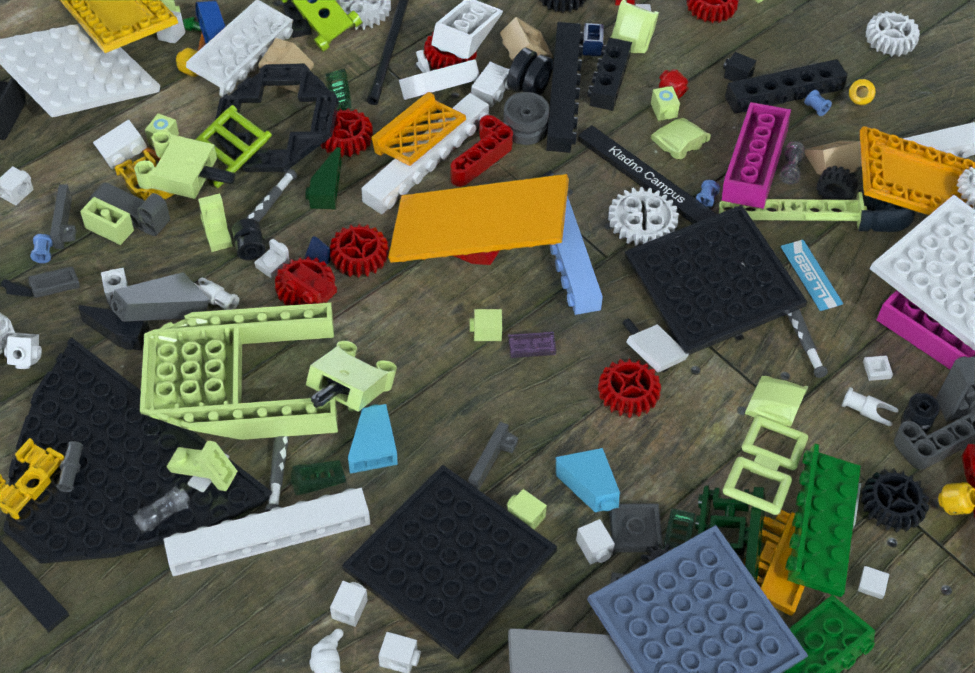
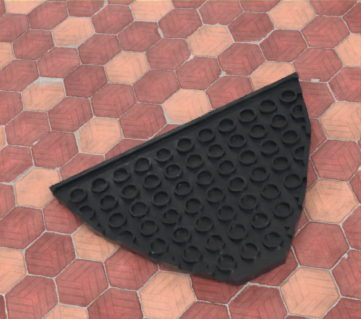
[4,337,272,564]

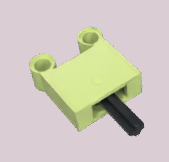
[134,130,235,199]
[306,341,397,412]

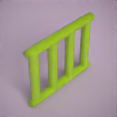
[195,105,272,188]

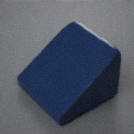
[305,236,331,264]

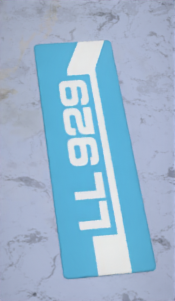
[781,240,843,311]

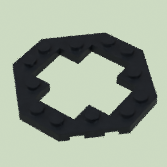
[213,63,339,172]

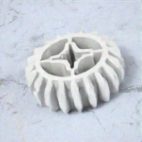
[866,11,920,57]

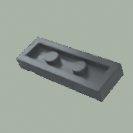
[50,184,77,249]
[469,422,518,490]

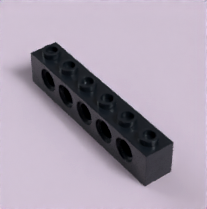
[725,59,848,114]

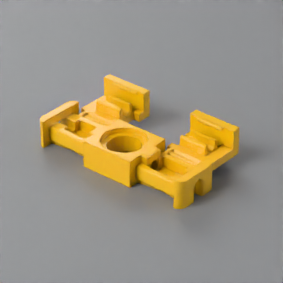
[115,150,175,201]
[0,438,64,519]

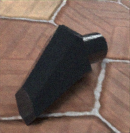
[1,279,34,297]

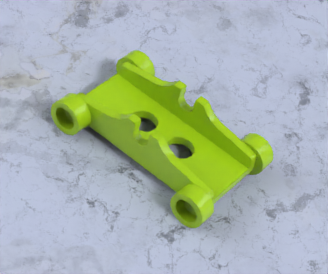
[281,0,363,52]

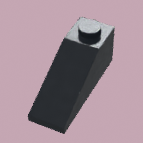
[78,305,150,351]

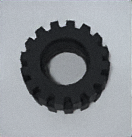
[816,166,858,200]

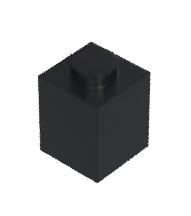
[723,52,757,82]

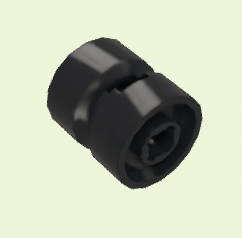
[232,219,265,260]
[900,393,940,434]

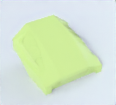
[610,0,659,53]
[651,118,711,159]
[745,376,808,427]

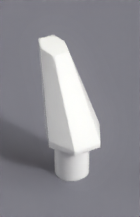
[416,50,431,73]

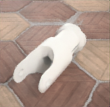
[194,278,239,310]
[841,387,898,426]

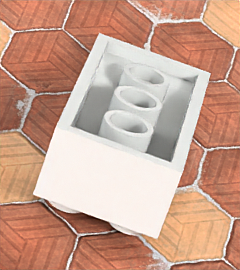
[432,0,503,59]

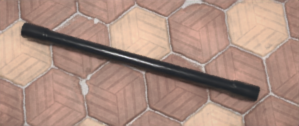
[367,0,409,105]

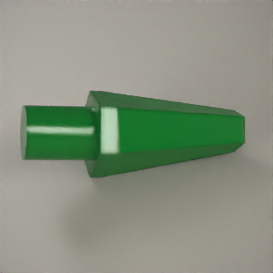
[182,17,201,31]

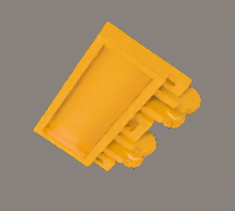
[743,509,805,616]

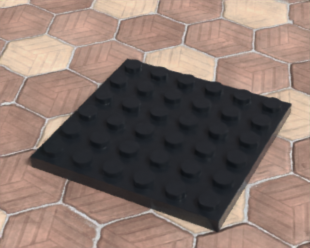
[625,205,807,355]
[342,465,557,659]

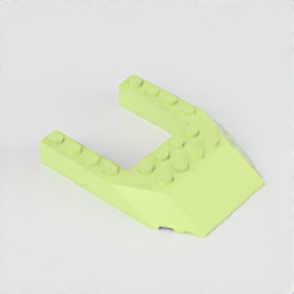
[140,303,338,440]

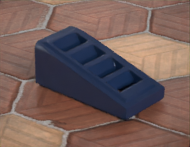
[583,23,604,56]

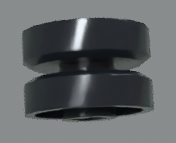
[507,47,553,96]

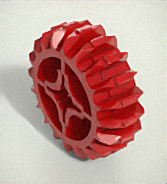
[686,0,739,23]
[424,32,477,69]
[321,108,373,158]
[329,223,389,278]
[275,256,335,306]
[598,358,661,418]

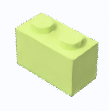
[80,197,134,245]

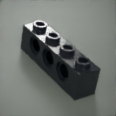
[587,37,632,111]

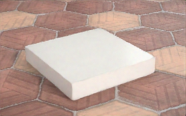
[626,324,689,372]

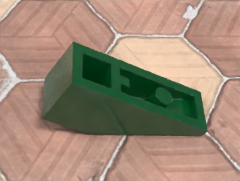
[305,147,342,210]

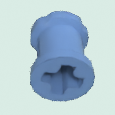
[804,90,832,116]
[696,180,720,208]
[30,234,53,263]

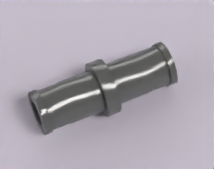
[56,441,84,492]

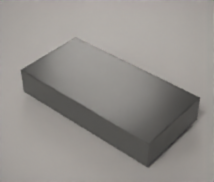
[28,266,80,298]

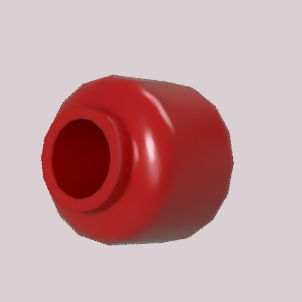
[659,69,689,99]

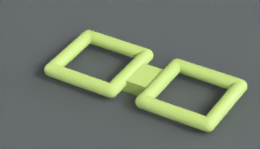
[723,416,808,515]

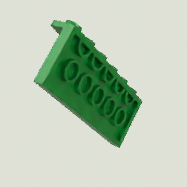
[785,443,861,598]
[783,595,875,673]

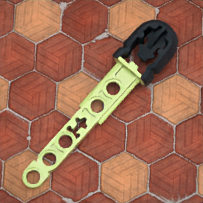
[719,190,915,232]

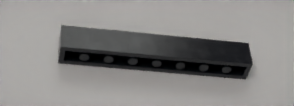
[546,22,584,153]

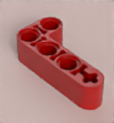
[450,115,513,187]

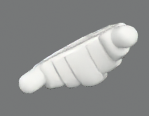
[310,628,344,673]

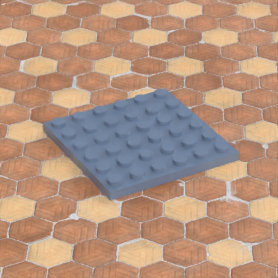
[587,525,808,673]

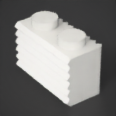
[471,62,510,108]

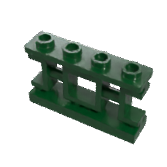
[693,485,766,582]

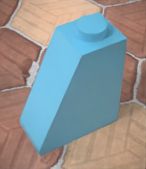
[348,404,398,474]
[555,448,620,512]

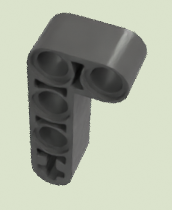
[89,182,170,236]
[894,411,975,470]

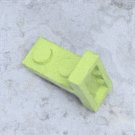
[198,193,233,252]
[167,441,238,491]

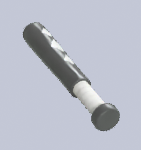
[245,169,297,223]
[787,309,828,378]
[265,436,289,512]

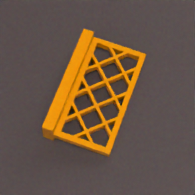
[371,92,466,166]

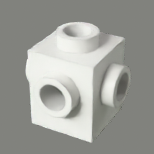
[4,333,42,369]

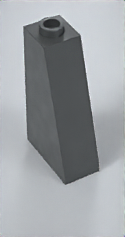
[110,272,209,322]

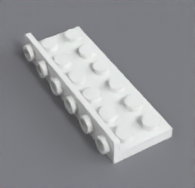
[186,0,293,97]

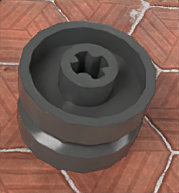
[503,92,549,145]

